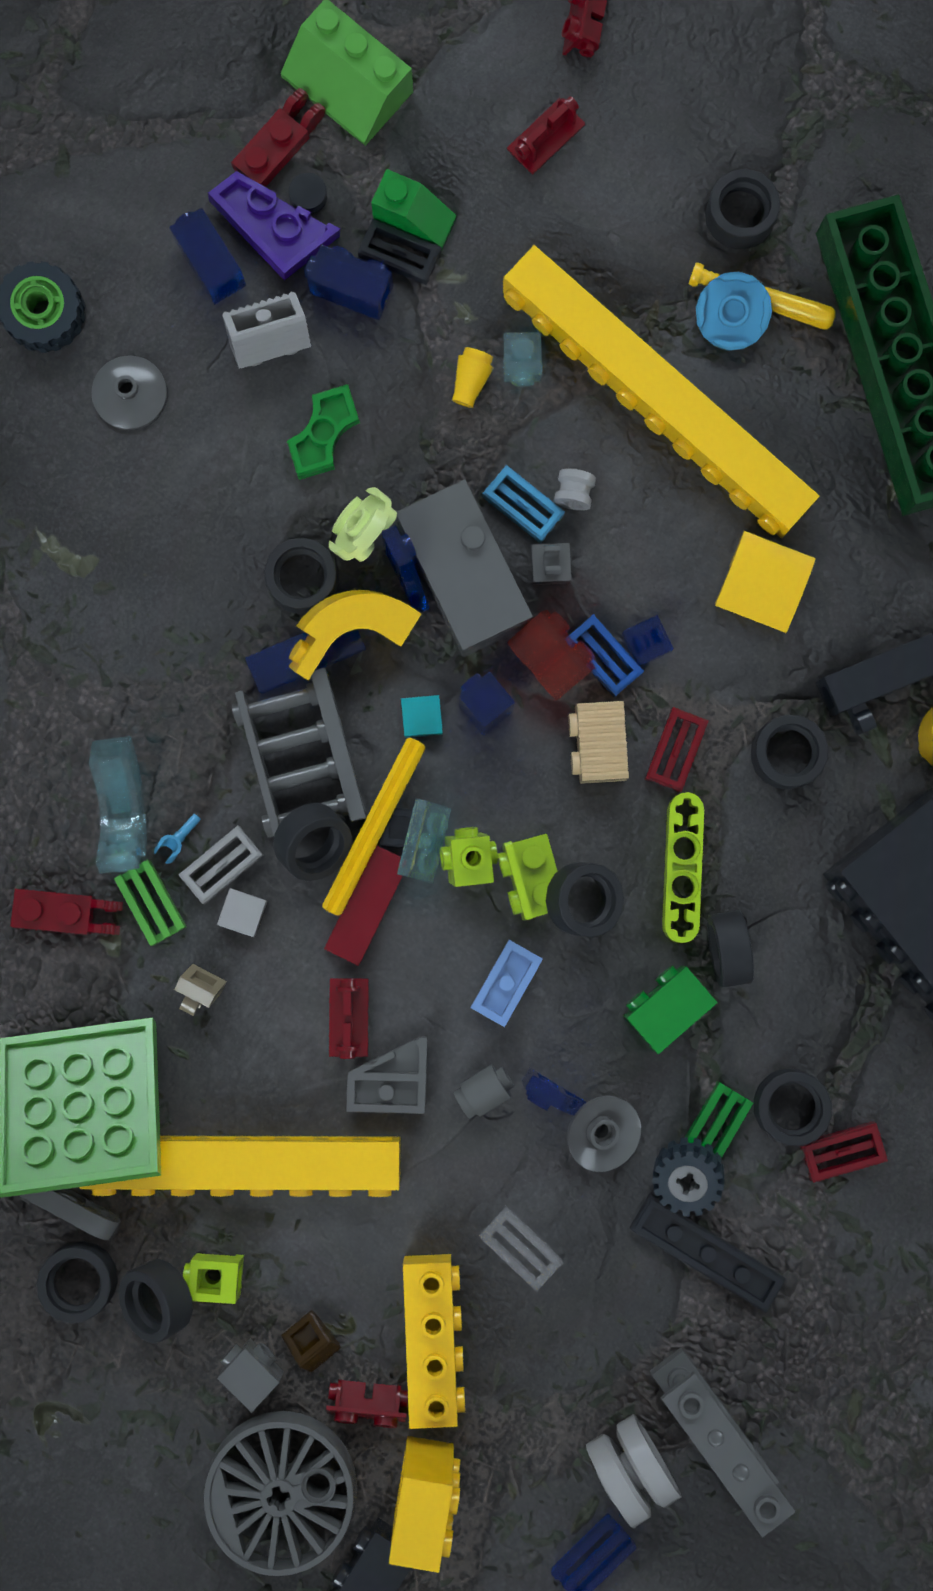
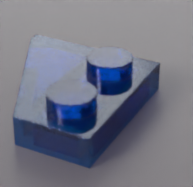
[522,1068,586,1116]

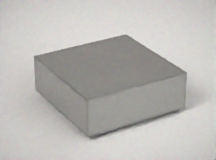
[217,888,268,937]

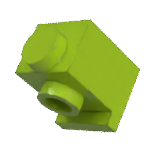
[183,1253,244,1304]

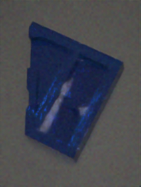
[381,525,430,613]

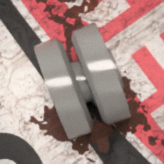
[586,1414,682,1528]

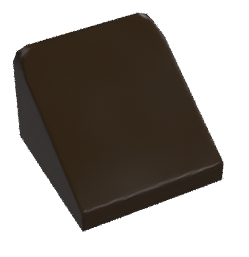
[281,1310,341,1372]

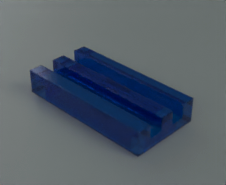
[551,1513,637,1591]

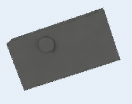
[396,479,533,658]

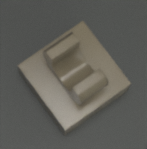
[174,964,227,1016]

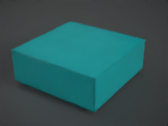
[401,695,443,738]

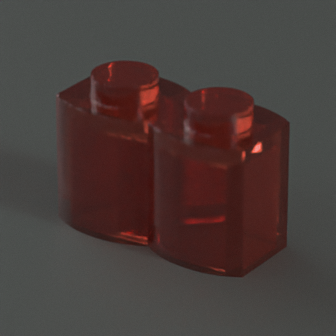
[507,610,596,700]

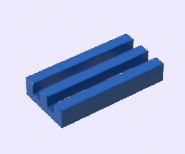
[564,614,644,698]

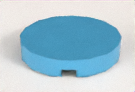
[696,272,772,351]

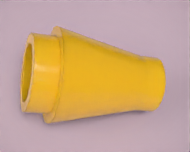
[452,347,494,408]

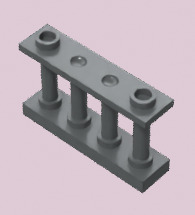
[232,668,367,838]
[650,1347,796,1538]

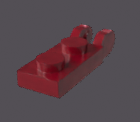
[231,88,326,187]
[10,889,123,935]

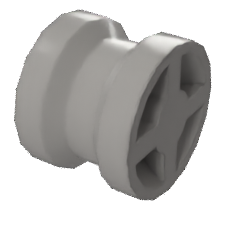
[553,469,596,510]

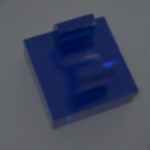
[622,615,674,666]

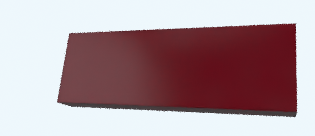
[324,846,410,966]

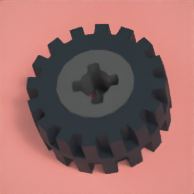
[652,1137,725,1217]

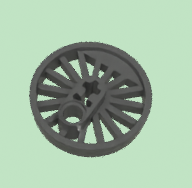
[204,1411,357,1576]

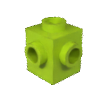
[440,827,498,887]

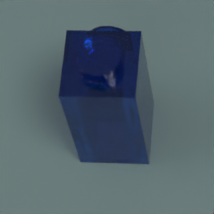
[169,208,246,305]
[304,244,393,320]
[459,672,515,736]

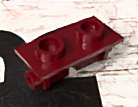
[562,0,607,57]
[507,96,586,175]
[329,978,369,1059]
[326,1379,408,1428]

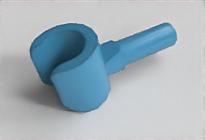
[154,814,201,864]

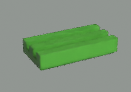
[114,860,187,946]

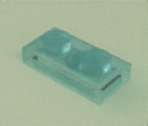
[397,799,451,883]

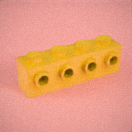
[403,1254,465,1429]

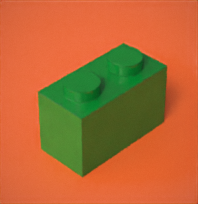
[623,965,718,1054]

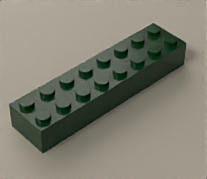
[816,194,933,516]

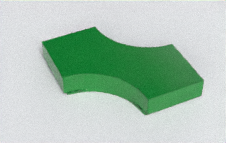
[287,384,360,480]

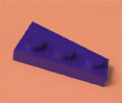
[208,171,340,281]

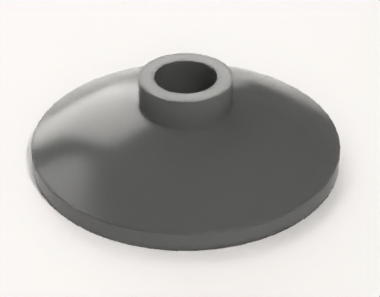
[91,355,167,430]
[567,1095,641,1172]

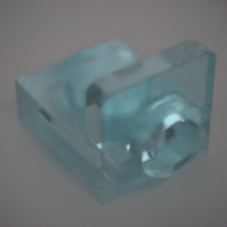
[503,332,543,387]

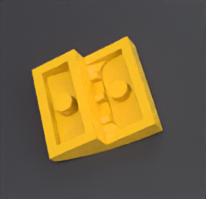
[715,531,816,633]

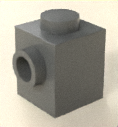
[217,1338,284,1413]

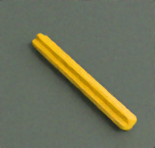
[322,738,425,916]

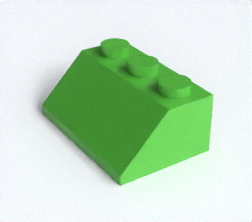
[281,0,413,146]

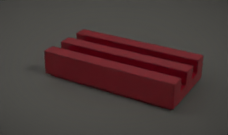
[644,707,709,793]
[800,1121,888,1183]

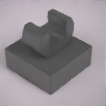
[531,543,571,585]

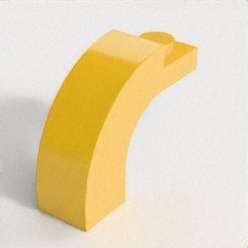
[289,590,421,680]

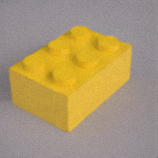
[389,1436,460,1573]

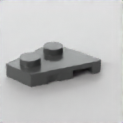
[346,1036,428,1114]

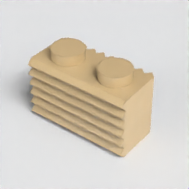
[568,701,629,784]

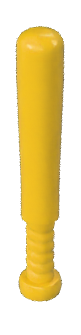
[688,262,836,330]

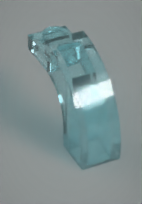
[89,736,147,874]

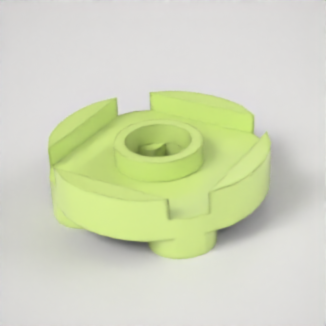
[329,487,397,562]

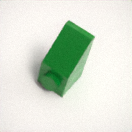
[371,169,456,251]

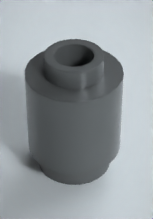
[454,1064,515,1119]

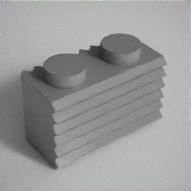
[222,291,311,369]

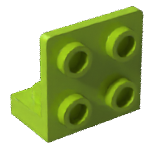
[498,834,558,920]

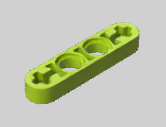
[662,792,704,943]

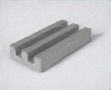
[179,825,264,905]

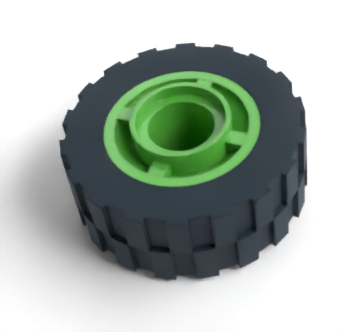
[0,261,86,353]

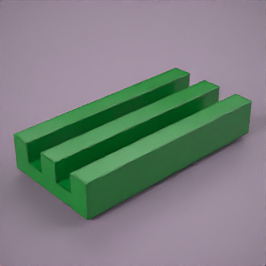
[685,1081,753,1158]

